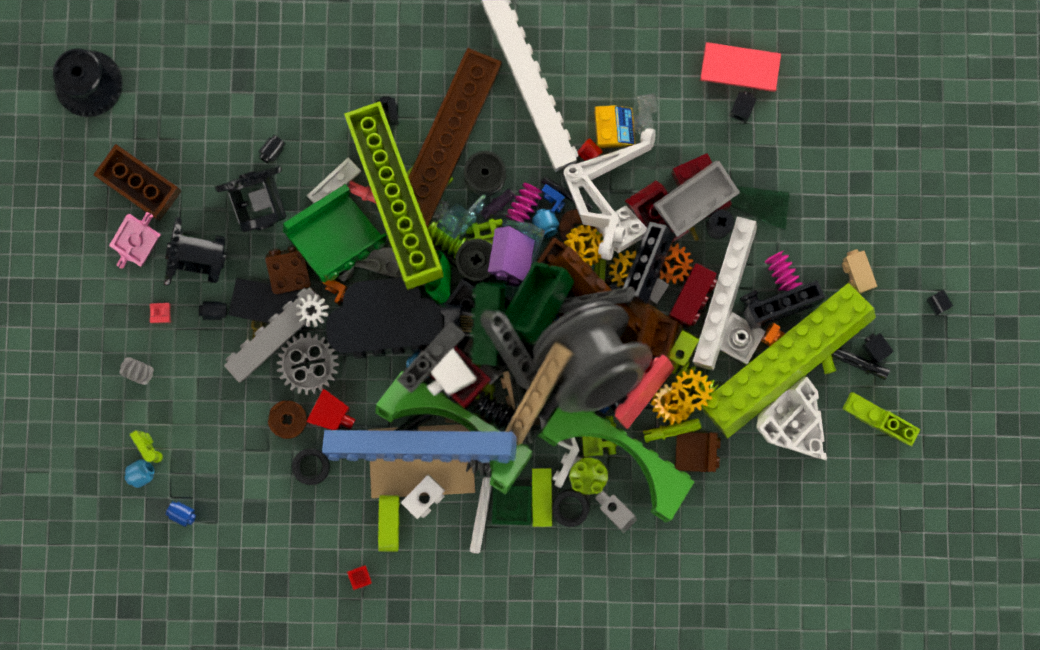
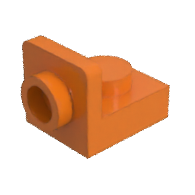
[322,280,348,305]
[761,323,785,347]

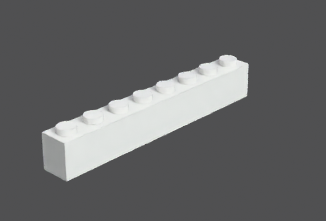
[693,217,757,371]

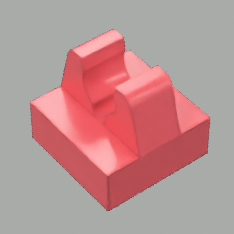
[150,303,171,323]

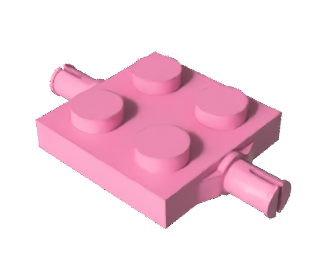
[109,212,161,269]

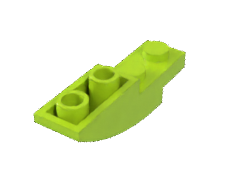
[842,392,921,446]

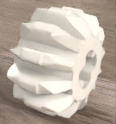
[296,294,329,327]

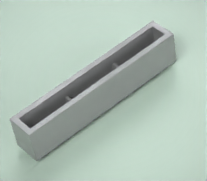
[224,288,327,383]

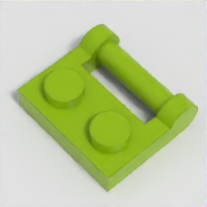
[129,430,163,463]

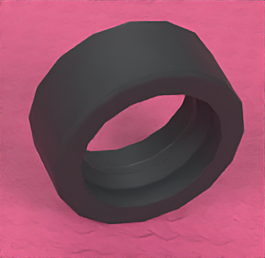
[292,448,330,485]
[552,489,589,527]

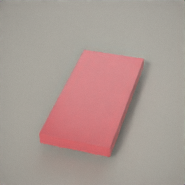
[700,42,781,92]
[615,355,675,430]

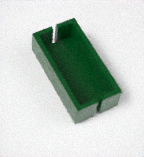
[504,261,574,345]
[469,282,506,366]

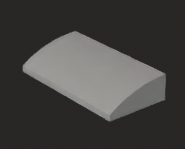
[653,161,740,237]

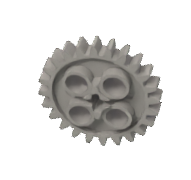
[276,333,340,395]

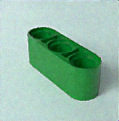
[425,251,452,304]

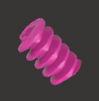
[506,183,542,226]
[765,250,803,292]

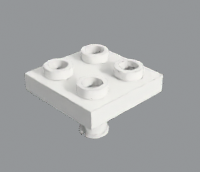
[595,206,647,253]
[720,312,766,365]

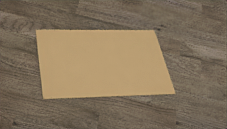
[368,424,475,498]

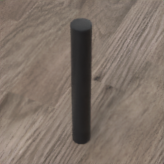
[541,176,593,212]

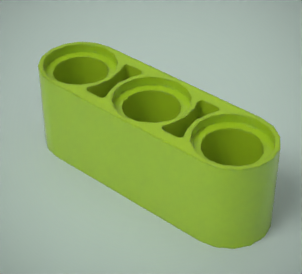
[378,495,400,552]

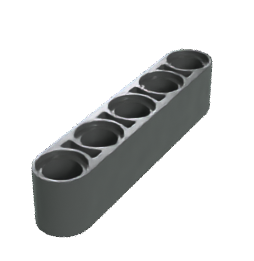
[481,310,539,389]

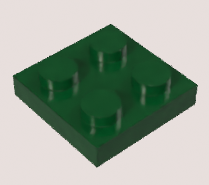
[492,486,532,525]

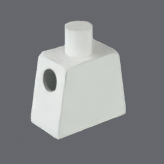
[427,349,476,396]

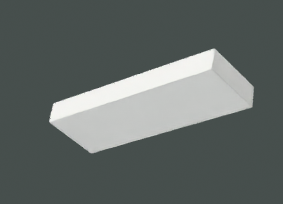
[307,157,362,203]

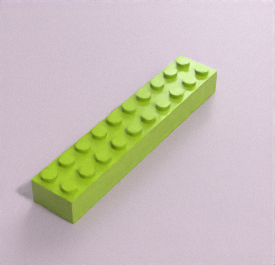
[344,101,444,290]
[701,283,876,439]

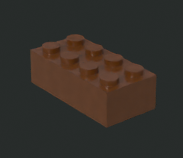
[93,144,182,222]

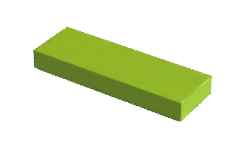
[532,468,552,527]

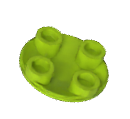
[569,457,608,495]

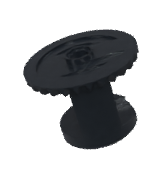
[53,48,123,117]
[215,165,287,232]
[164,217,226,286]

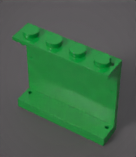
[283,184,387,283]

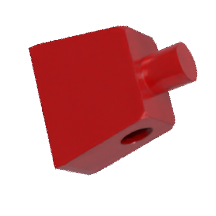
[306,389,356,430]

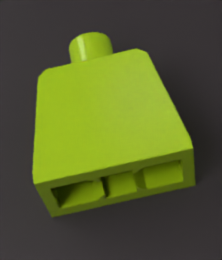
[669,329,699,374]

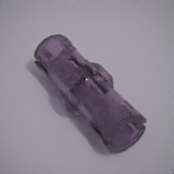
[479,188,516,221]

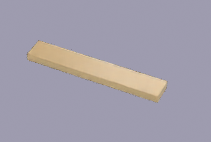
[505,342,573,446]

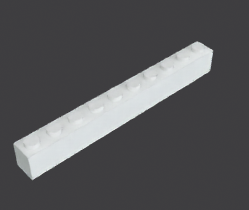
[481,0,578,172]

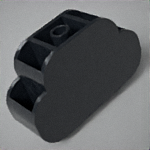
[326,277,444,359]

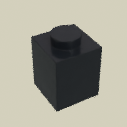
[729,91,757,123]
[862,333,894,364]

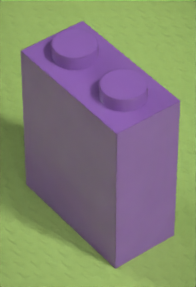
[488,226,535,287]

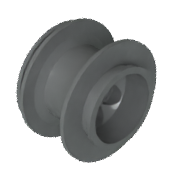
[533,301,652,413]

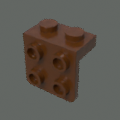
[265,245,311,294]
[636,309,679,358]
[675,432,721,472]

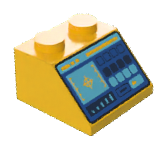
[594,105,635,149]

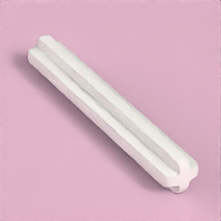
[470,477,492,553]

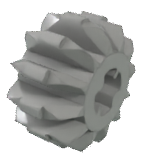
[119,357,154,385]

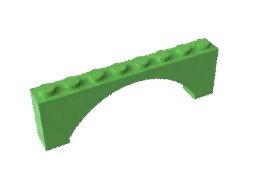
[375,371,532,494]
[538,406,694,523]

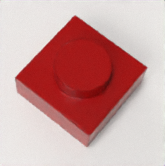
[577,138,603,161]
[347,565,372,590]

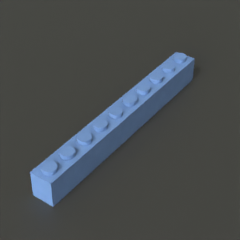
[322,430,517,463]

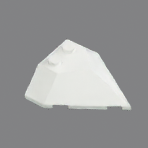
[757,377,827,460]

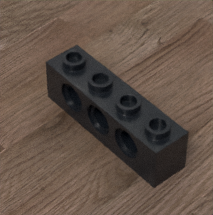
[623,222,675,304]
[743,280,825,330]

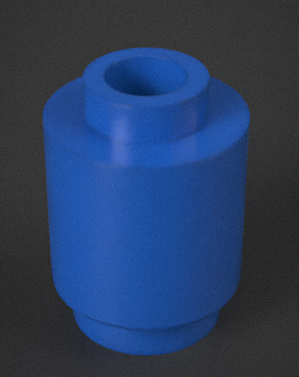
[166,501,196,527]

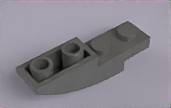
[397,321,466,393]

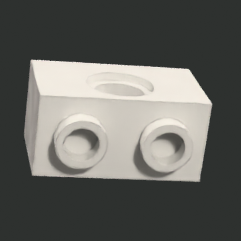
[401,474,445,519]

